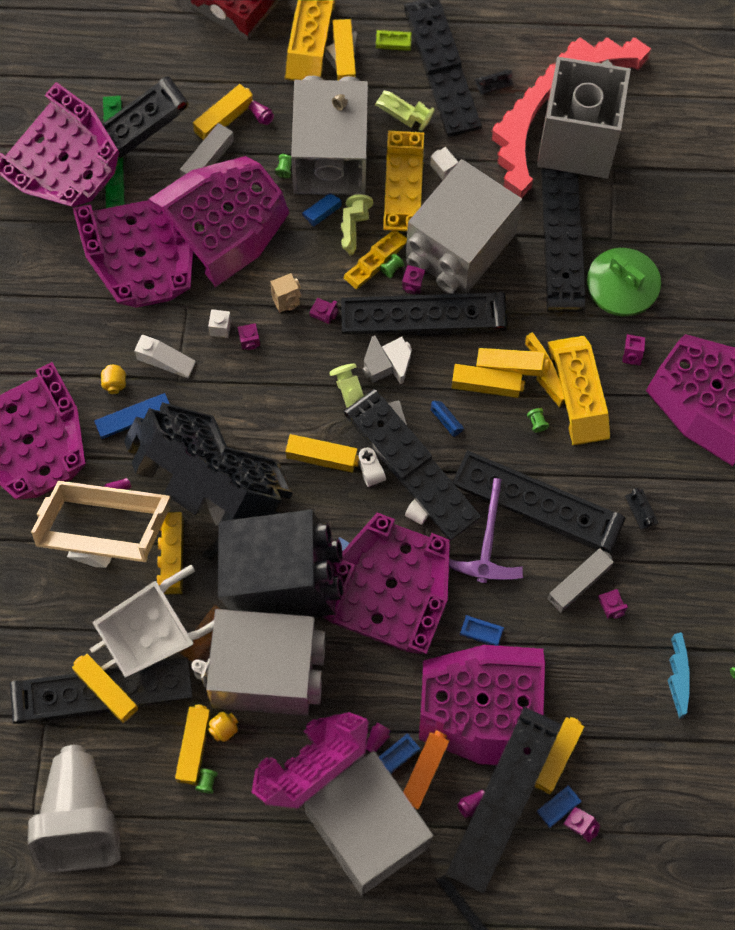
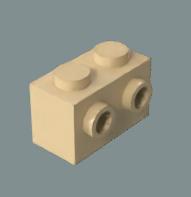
[270,273,301,313]

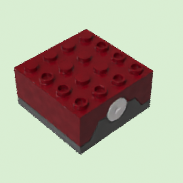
[190,0,280,40]

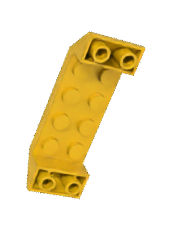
[285,0,336,80]
[383,131,424,231]
[547,336,610,445]

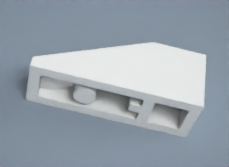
[134,335,196,378]

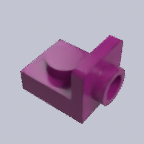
[309,298,339,324]
[238,323,260,350]
[622,334,645,365]
[598,589,628,619]

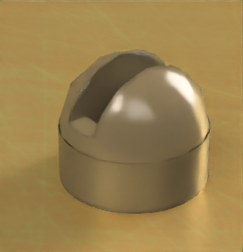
[332,94,348,111]

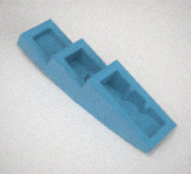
[667,632,689,719]

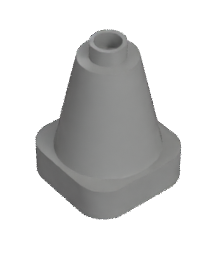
[28,745,120,872]

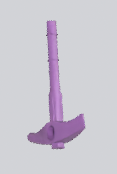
[449,478,523,583]

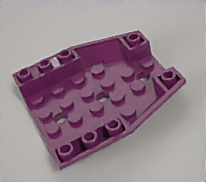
[0,82,119,207]
[148,156,289,287]
[73,200,193,308]
[646,334,735,466]
[0,362,86,500]
[322,513,450,654]
[419,645,545,765]
[252,712,368,808]

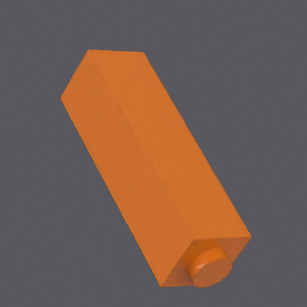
[403,730,449,809]

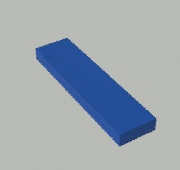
[94,393,170,439]

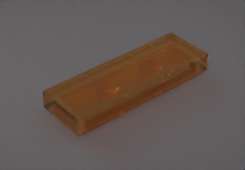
[179,605,222,663]

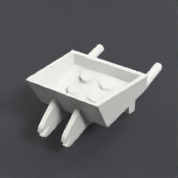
[90,565,214,677]

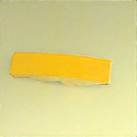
[343,230,407,289]
[525,332,564,407]

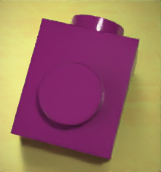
[402,265,425,294]
[564,807,600,842]

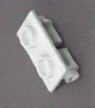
[192,658,210,687]

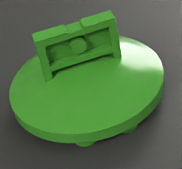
[587,248,661,316]

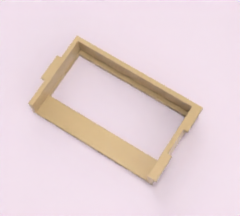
[31,481,171,562]

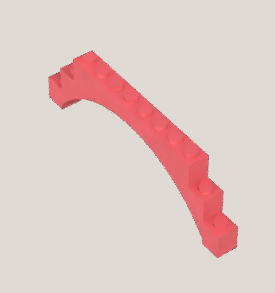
[492,37,651,198]

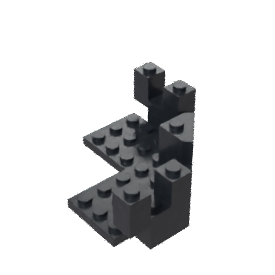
[124,402,293,522]

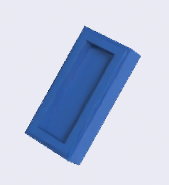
[460,615,504,646]
[379,733,420,775]
[537,786,582,828]

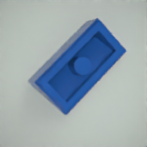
[302,193,342,227]
[431,401,464,437]

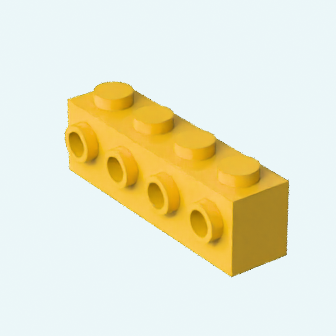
[157,512,184,594]

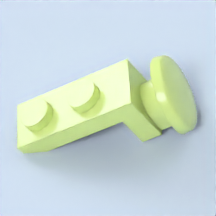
[375,91,435,131]
[341,194,373,255]
[330,364,364,408]

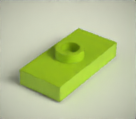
[376,30,412,51]

